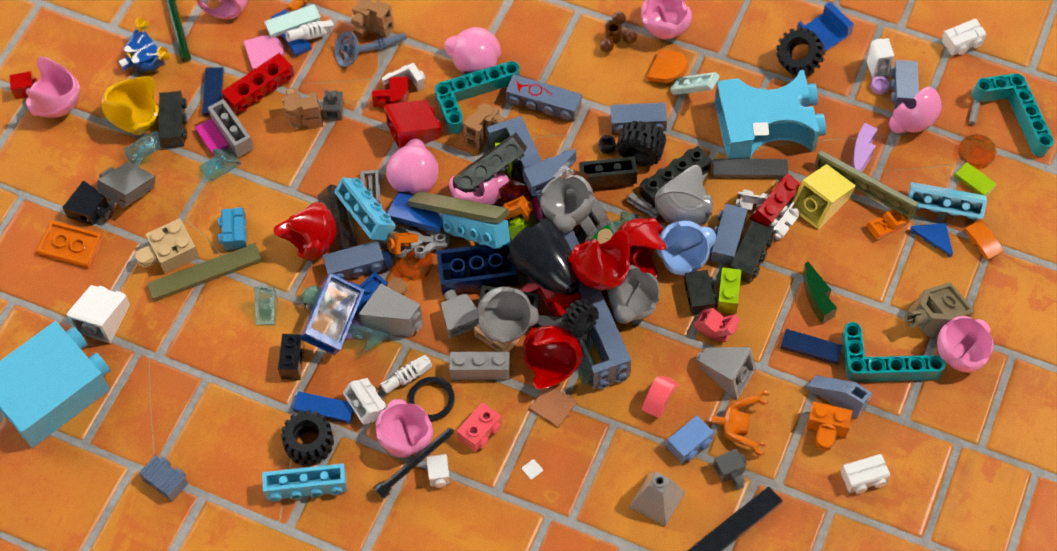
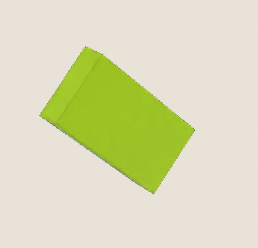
[954,162,997,196]

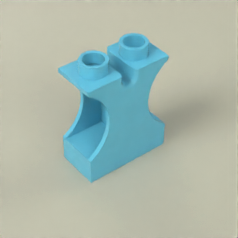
[714,70,826,159]

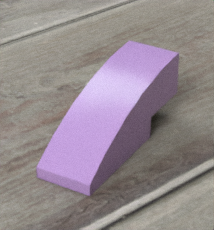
[852,122,878,172]

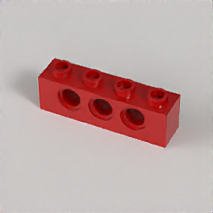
[221,52,295,115]

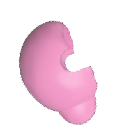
[641,0,692,40]
[444,27,501,74]
[889,87,942,134]
[386,139,439,195]
[449,172,510,205]
[937,316,994,373]
[376,399,433,458]

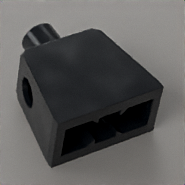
[62,181,112,225]

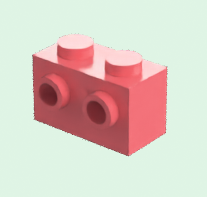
[457,402,502,452]

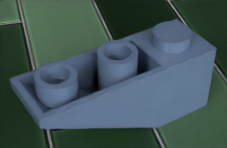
[523,149,576,196]
[806,375,873,419]

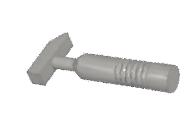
[968,86,980,125]

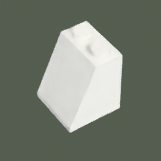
[66,285,130,344]

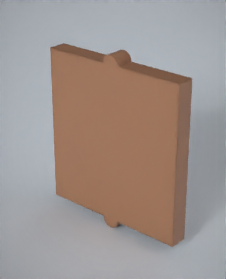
[530,386,577,428]

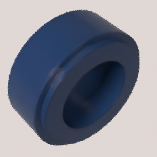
[381,250,394,269]

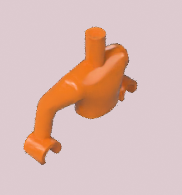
[711,391,769,456]

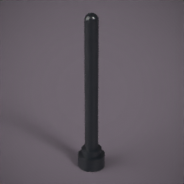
[374,428,454,499]

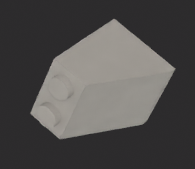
[359,284,423,337]

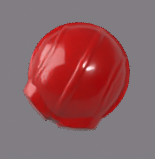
[273,202,337,261]
[614,217,667,279]
[568,230,630,290]
[523,325,582,390]

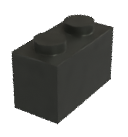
[684,270,718,316]

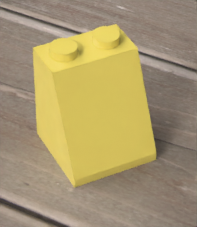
[792,164,856,229]

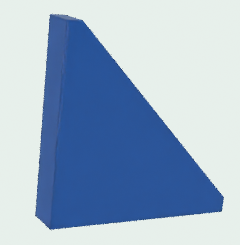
[910,223,953,257]

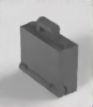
[97,161,155,208]

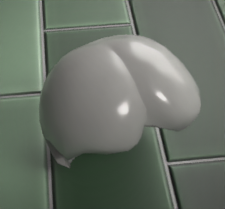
[540,175,594,233]
[607,265,660,324]
[478,287,539,342]

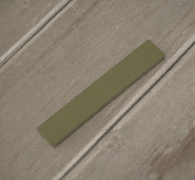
[815,151,918,219]
[408,191,509,224]
[147,243,262,302]

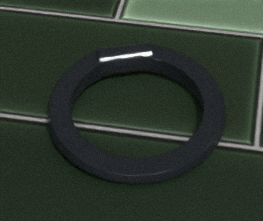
[408,377,455,421]

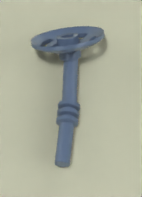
[335,31,407,67]

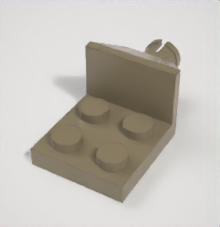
[905,282,975,339]

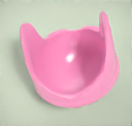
[25,56,80,118]

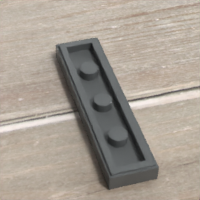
[713,159,788,178]

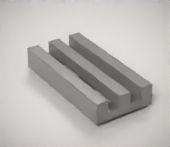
[360,170,381,204]

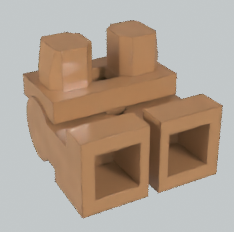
[351,0,395,39]
[282,88,324,130]
[463,103,506,152]

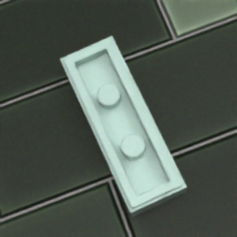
[264,4,321,38]
[670,72,720,95]

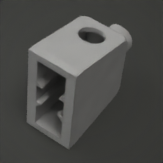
[441,290,479,339]

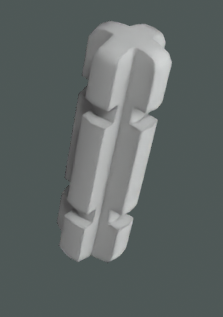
[626,193,660,219]

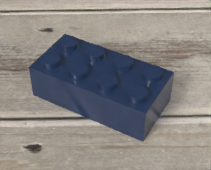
[436,241,518,295]

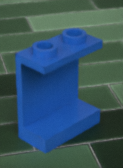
[797,2,854,52]

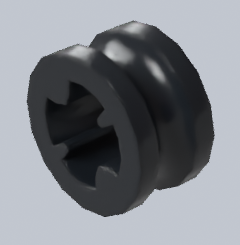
[599,135,615,154]

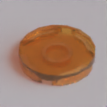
[958,134,997,169]
[395,245,433,280]

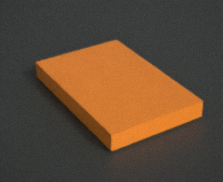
[35,220,104,269]

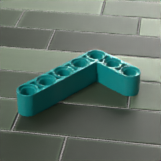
[435,61,520,134]
[971,73,1054,157]
[842,322,946,382]

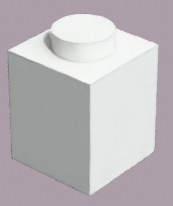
[426,454,450,488]

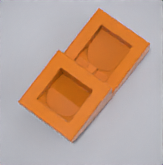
[866,209,910,240]
[964,220,1004,261]

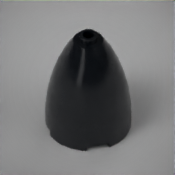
[507,219,580,296]

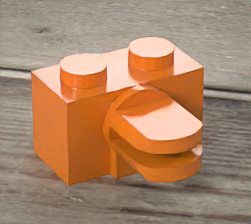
[806,401,853,451]

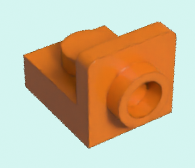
[504,196,533,221]
[387,232,418,255]

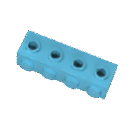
[334,177,396,241]
[907,182,987,219]
[442,213,510,249]
[262,464,348,502]

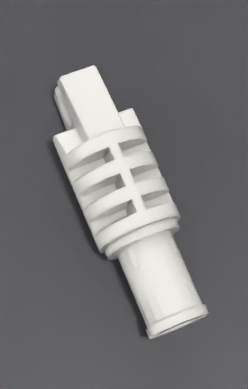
[285,20,334,42]
[380,355,433,394]

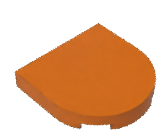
[647,50,689,83]

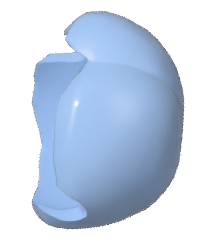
[656,220,716,275]

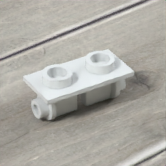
[736,190,769,210]
[768,202,799,240]

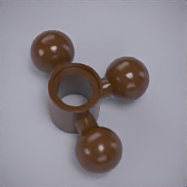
[600,11,637,53]

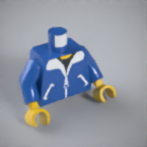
[118,17,170,74]

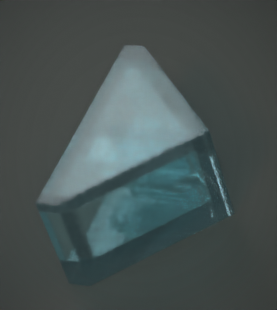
[254,287,278,325]

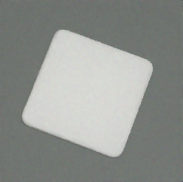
[753,122,769,136]
[522,459,543,479]

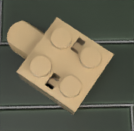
[135,218,199,274]

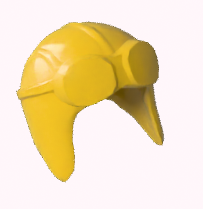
[102,76,159,136]

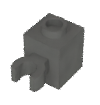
[322,90,344,120]
[713,449,747,490]

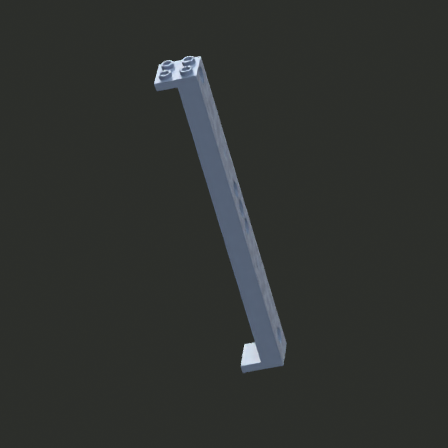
[487,116,631,390]

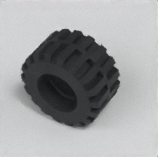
[776,27,825,76]
[616,121,667,166]
[281,410,334,466]

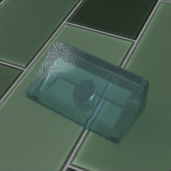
[123,131,161,164]
[577,340,595,385]

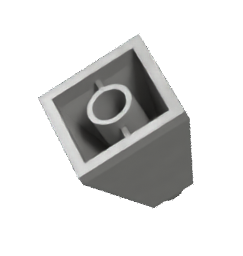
[696,347,756,400]
[630,472,685,527]

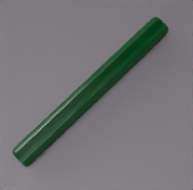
[166,0,191,62]

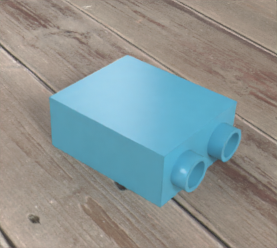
[0,320,111,448]

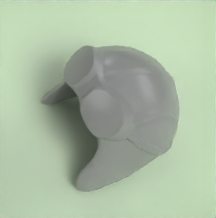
[654,165,713,226]

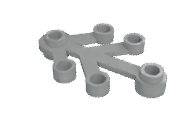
[378,223,450,258]

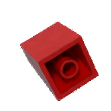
[384,100,443,149]

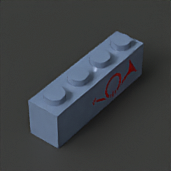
[506,74,582,121]

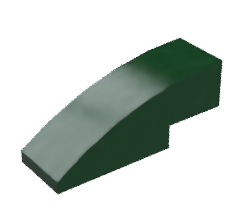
[803,262,837,324]

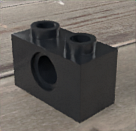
[278,334,305,380]

